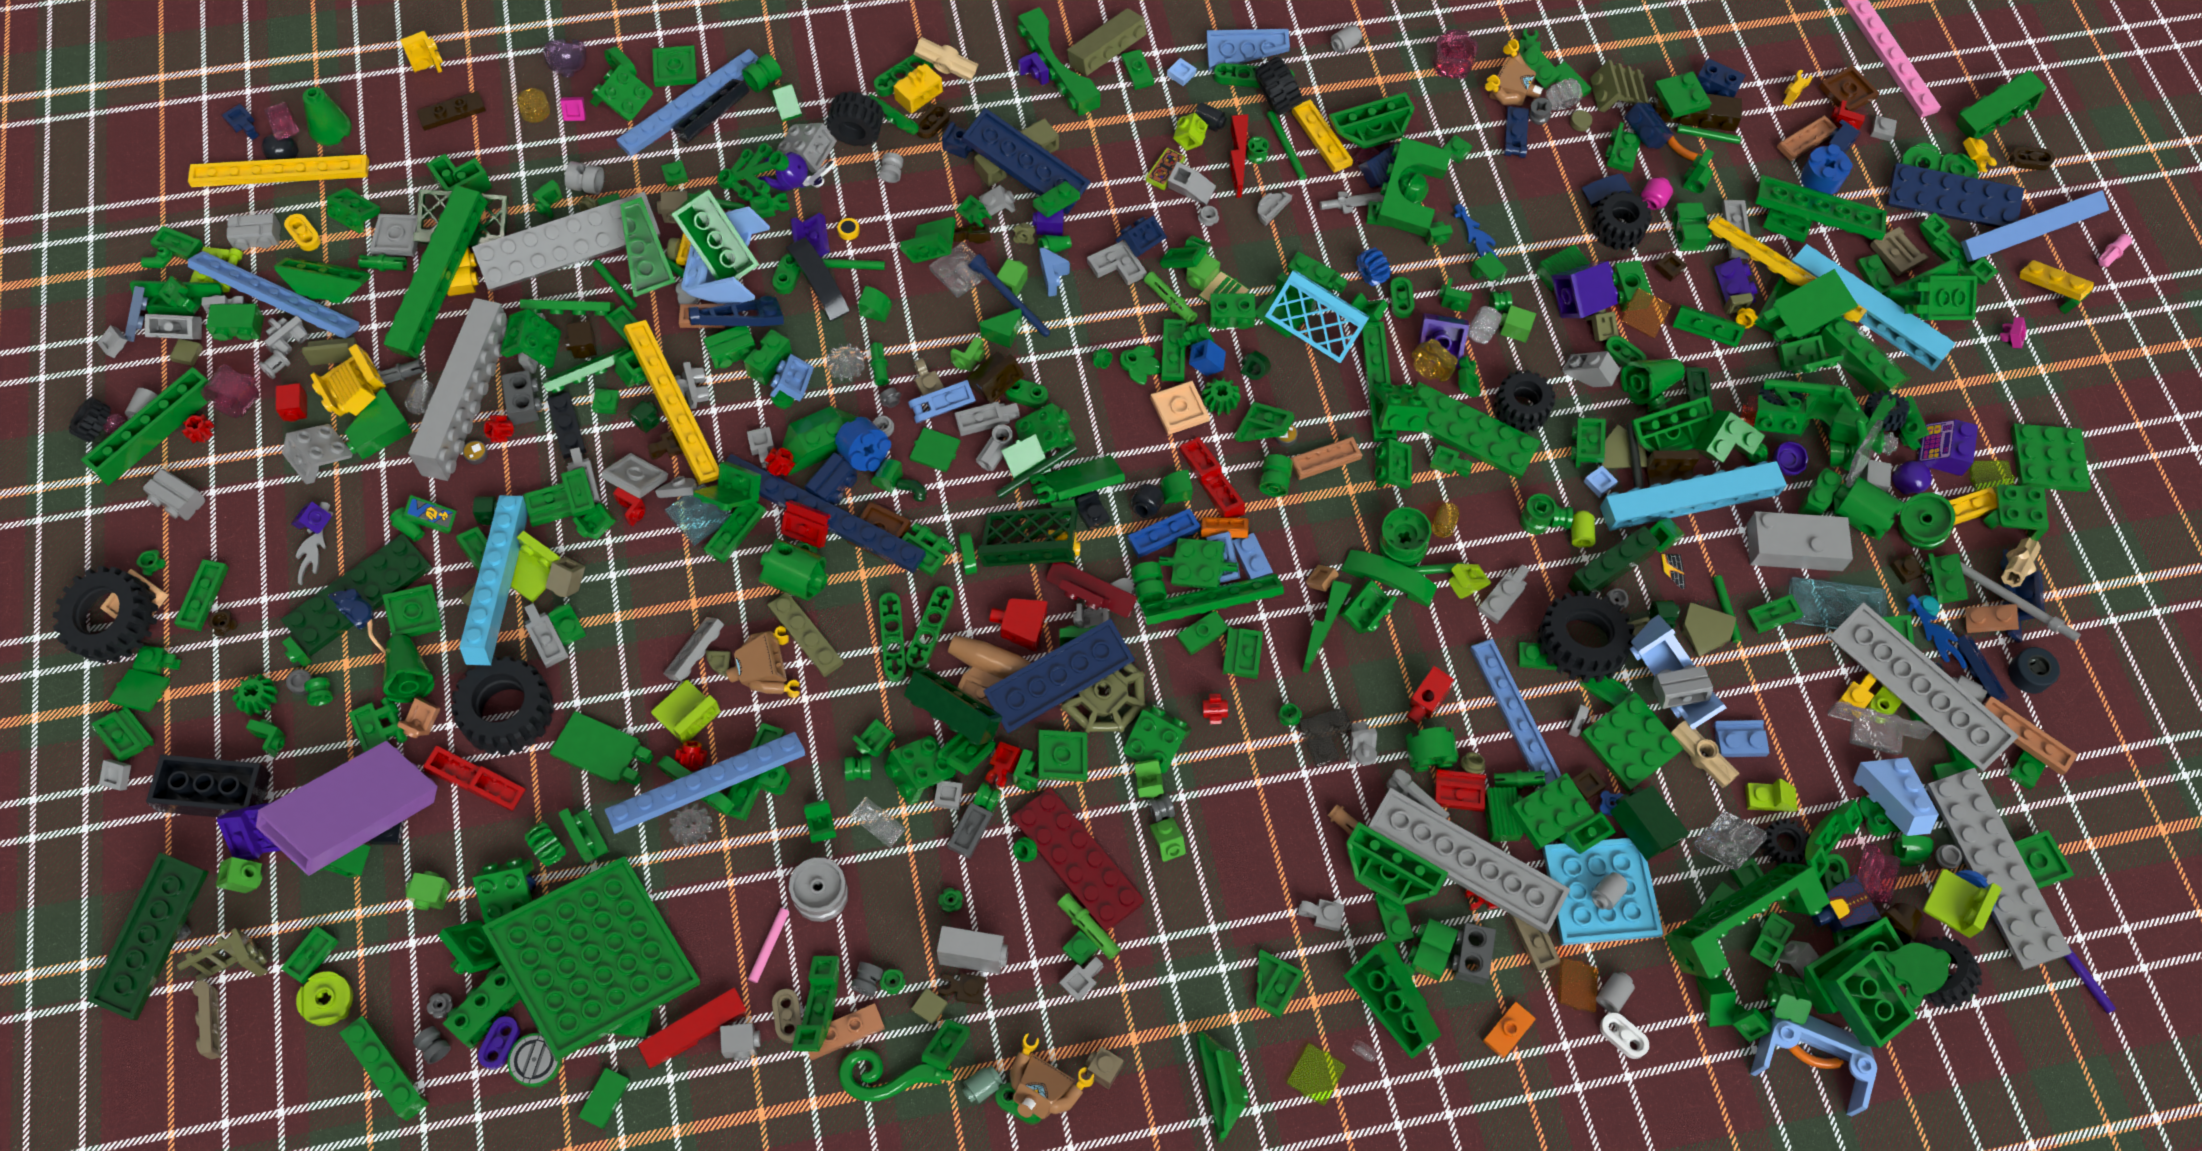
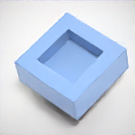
[1167,58,1197,86]
[1584,466,1618,498]

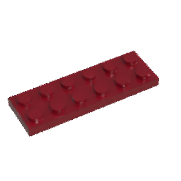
[1011,787,1145,933]

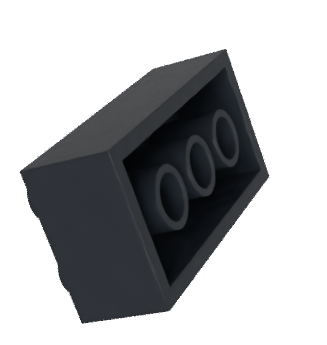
[146,754,271,818]

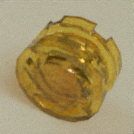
[517,88,550,123]

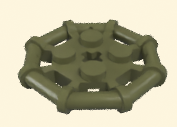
[1061,663,1147,734]

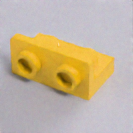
[400,31,443,73]

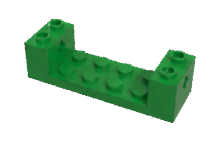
[1664,863,1830,979]

